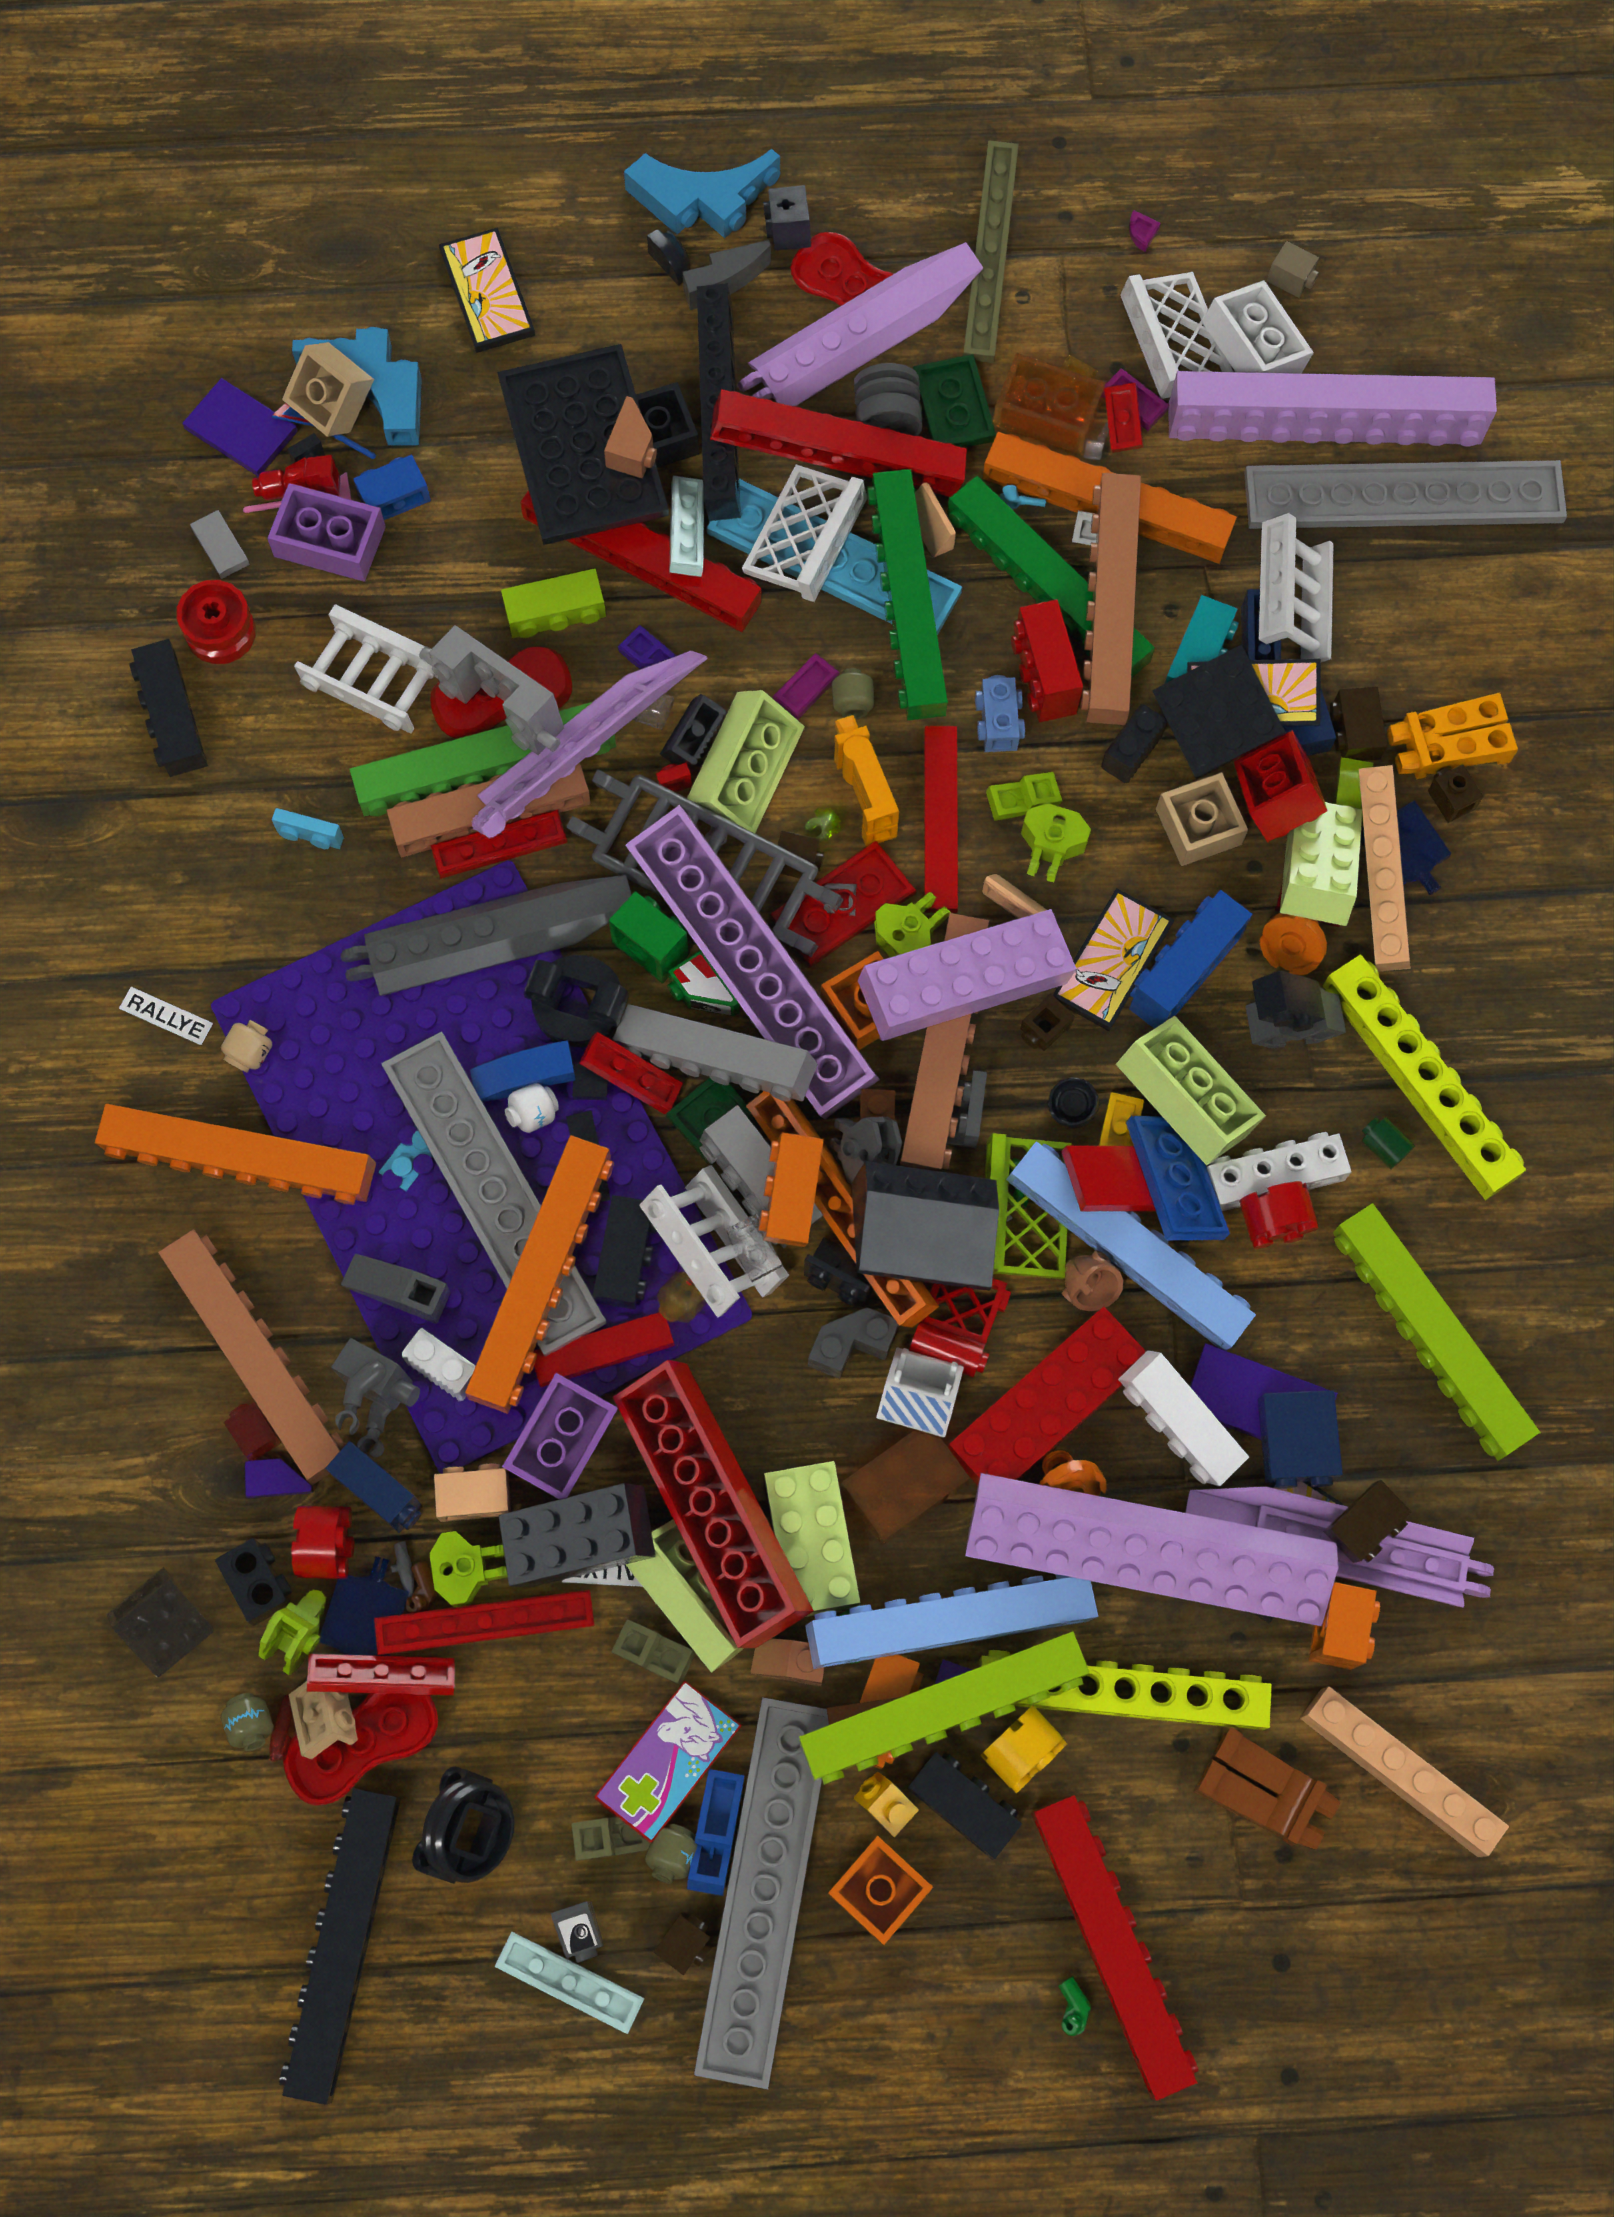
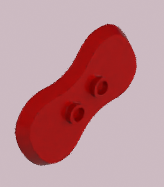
[790,232,895,306]
[430,646,573,739]
[283,1693,438,1806]

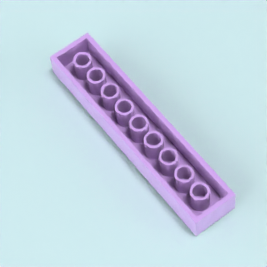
[1168,371,1497,446]
[626,805,880,1119]
[965,1473,1338,1626]

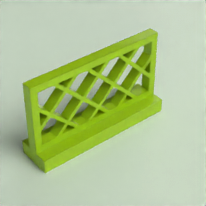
[985,1133,1072,1279]

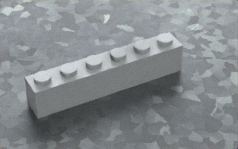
[612,1004,818,1101]

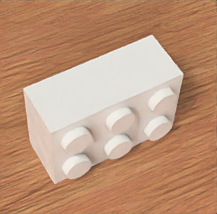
[1202,280,1314,374]

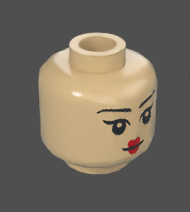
[221,1020,273,1073]

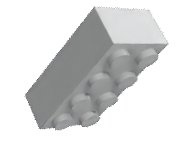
[700,1105,823,1249]

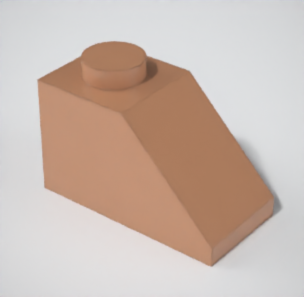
[604,396,657,479]
[751,1638,825,1686]

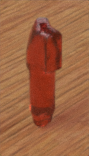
[269,1694,293,1762]

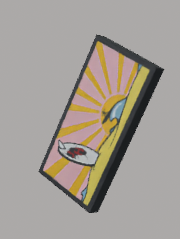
[439,228,535,353]
[1187,658,1321,727]
[1053,888,1174,1032]

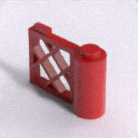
[909,1278,1011,1378]

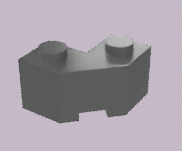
[1246,988,1346,1048]
[808,1307,899,1379]

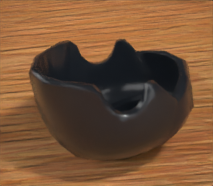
[1048,1077,1099,1129]

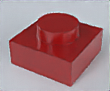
[655,763,692,792]

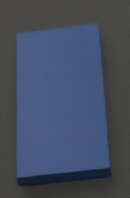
[1126,1116,1230,1240]

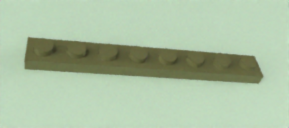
[963,140,1019,363]

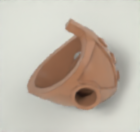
[1062,1250,1124,1311]

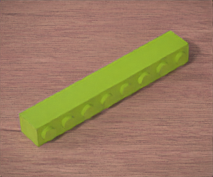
[1333,1203,1541,1461]
[799,1631,1090,1785]

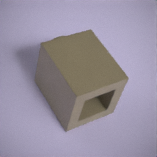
[1267,241,1319,298]

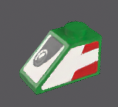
[667,950,740,1016]

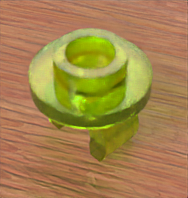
[805,807,841,843]

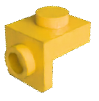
[854,1772,919,1837]

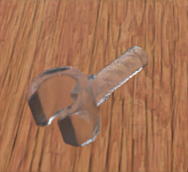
[1084,422,1109,460]

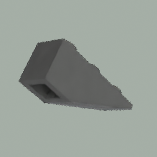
[341,1254,451,1324]

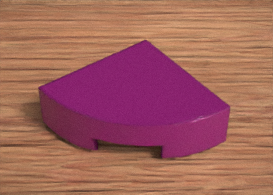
[1129,210,1161,252]

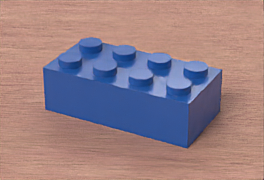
[1129,890,1253,1029]

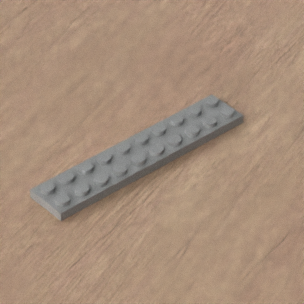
[1244,460,1567,529]
[381,1031,606,1356]
[694,1697,829,2089]

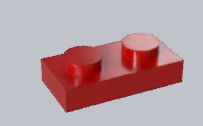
[1104,382,1144,453]

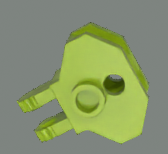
[1021,803,1091,883]
[874,892,951,958]
[430,1531,508,1608]
[259,1589,326,1675]

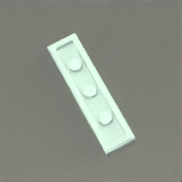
[669,476,704,577]
[495,1932,645,2034]

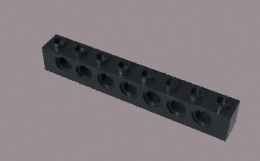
[697,283,741,521]

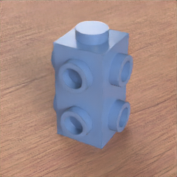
[975,675,1025,752]

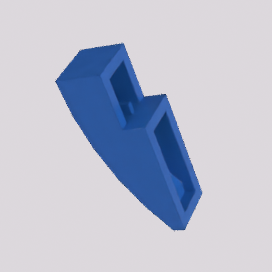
[470,1040,576,1102]
[687,1769,745,1896]

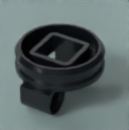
[523,955,629,1047]
[412,1766,514,1884]

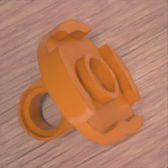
[1259,913,1327,975]
[1039,1450,1107,1496]

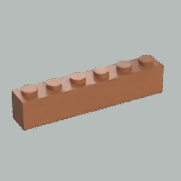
[386,762,591,858]

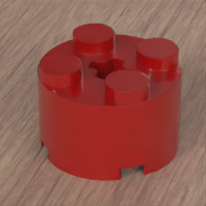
[1239,1181,1319,1249]
[291,1506,355,1579]

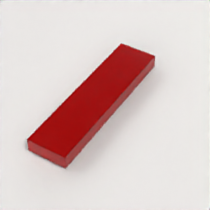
[430,809,567,879]
[533,1311,675,1387]
[306,1654,455,1695]

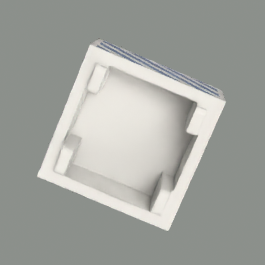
[876,1347,964,1437]

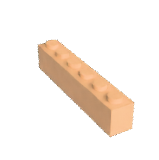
[1359,765,1411,972]
[1300,1686,1509,1857]

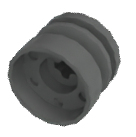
[854,363,922,436]

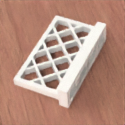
[1120,272,1233,399]
[742,465,867,602]

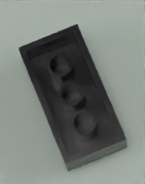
[636,382,699,468]
[499,1483,656,1588]

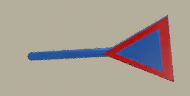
[272,403,376,459]

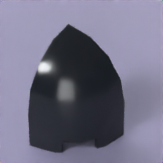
[647,230,690,286]

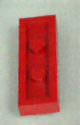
[579,1032,683,1115]

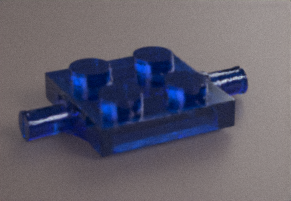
[1360,801,1451,895]
[319,1556,409,1656]

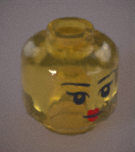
[657,1271,707,1323]

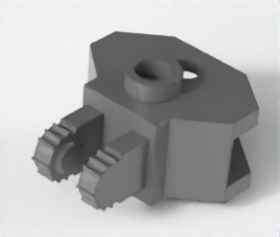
[829,1117,902,1185]

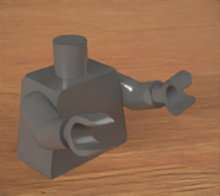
[331,1338,420,1457]

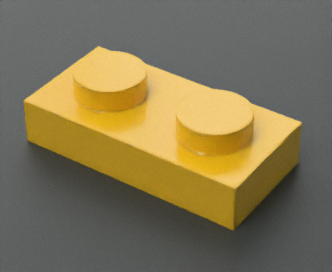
[1098,1092,1144,1146]

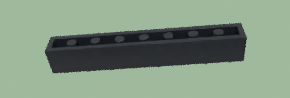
[279,1789,401,2105]

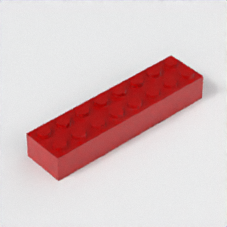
[613,1360,814,1648]

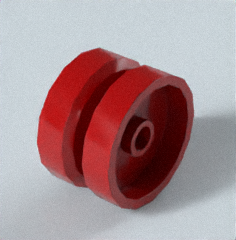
[177,580,256,664]

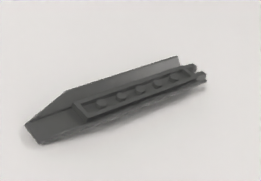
[340,875,632,996]

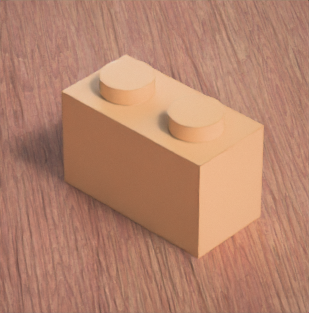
[434,1464,511,1522]

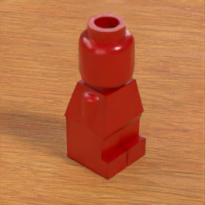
[252,455,340,501]

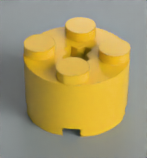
[981,1705,1067,1793]

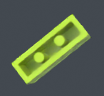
[501,568,606,638]

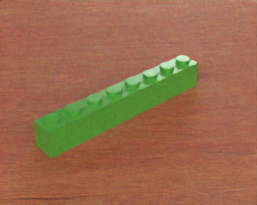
[350,702,616,817]

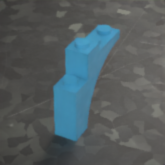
[624,149,780,238]
[292,327,422,445]

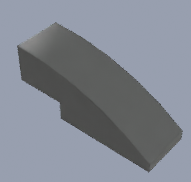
[683,240,771,310]

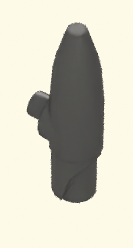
[391,1541,414,1597]

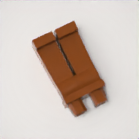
[1194,1727,1340,1850]

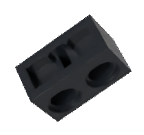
[214,1538,292,1626]

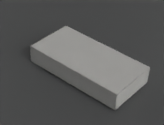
[190,510,250,579]

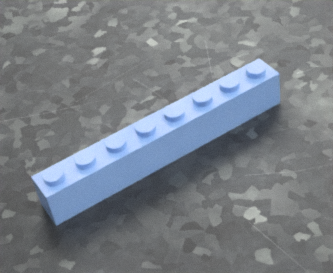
[1006,1141,1256,1351]
[805,1574,1098,1669]

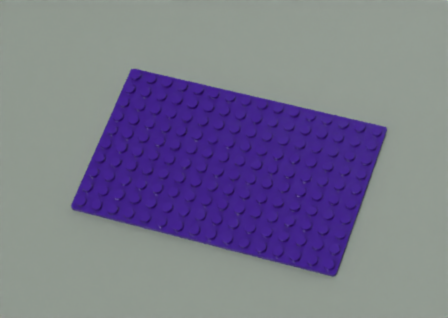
[211,861,752,1474]

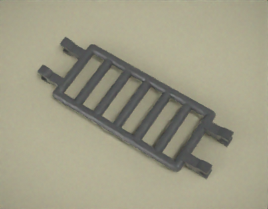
[566,769,843,957]

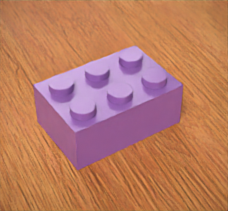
[267,483,386,582]
[502,1373,618,1499]

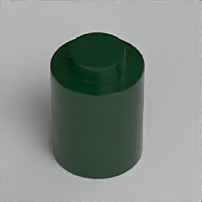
[1362,1117,1415,1170]

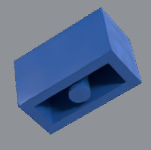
[353,454,431,520]

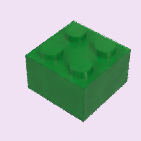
[609,891,689,984]

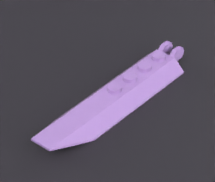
[737,242,983,406]
[471,651,708,838]
[1185,1487,1494,1608]

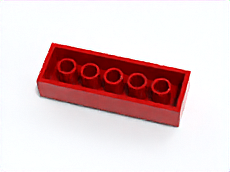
[946,1306,1146,1486]

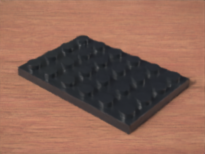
[497,344,669,545]

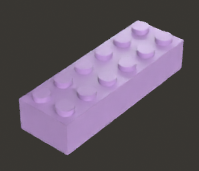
[858,909,1077,1041]

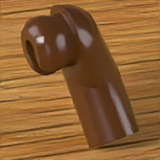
[405,1561,438,1613]

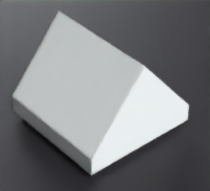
[1072,510,1096,545]

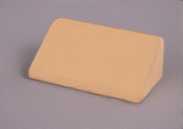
[915,482,956,557]
[982,874,1047,919]

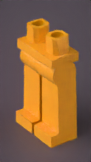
[1386,692,1518,779]
[834,715,899,847]

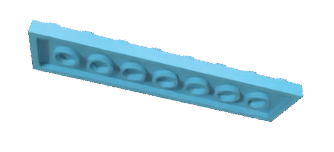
[707,479,963,635]

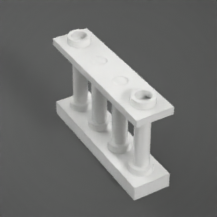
[1259,513,1333,662]
[294,604,438,734]
[639,1165,789,1318]

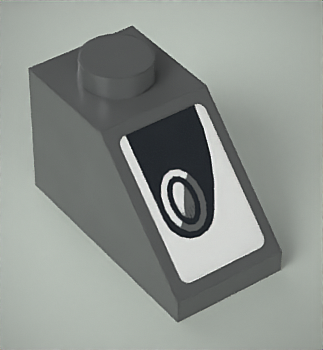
[551,1901,604,1963]

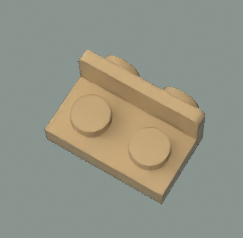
[289,1681,358,1759]

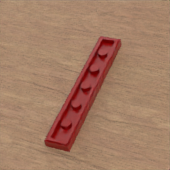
[924,726,958,913]
[374,1590,595,1655]

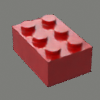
[1011,599,1083,723]
[1234,730,1328,842]

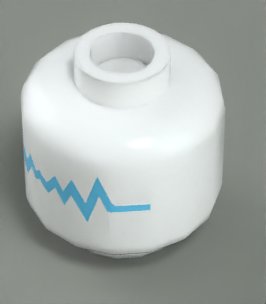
[505,1083,558,1133]

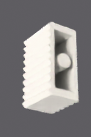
[402,1328,476,1401]

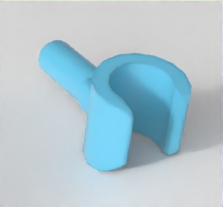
[1000,485,1046,509]

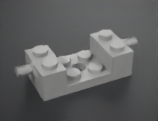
[419,625,564,755]

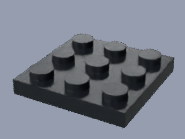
[1152,644,1286,779]

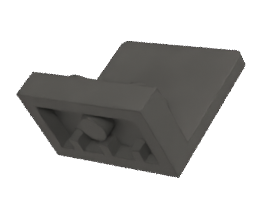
[946,1071,987,1149]

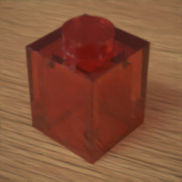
[224,1402,282,1461]

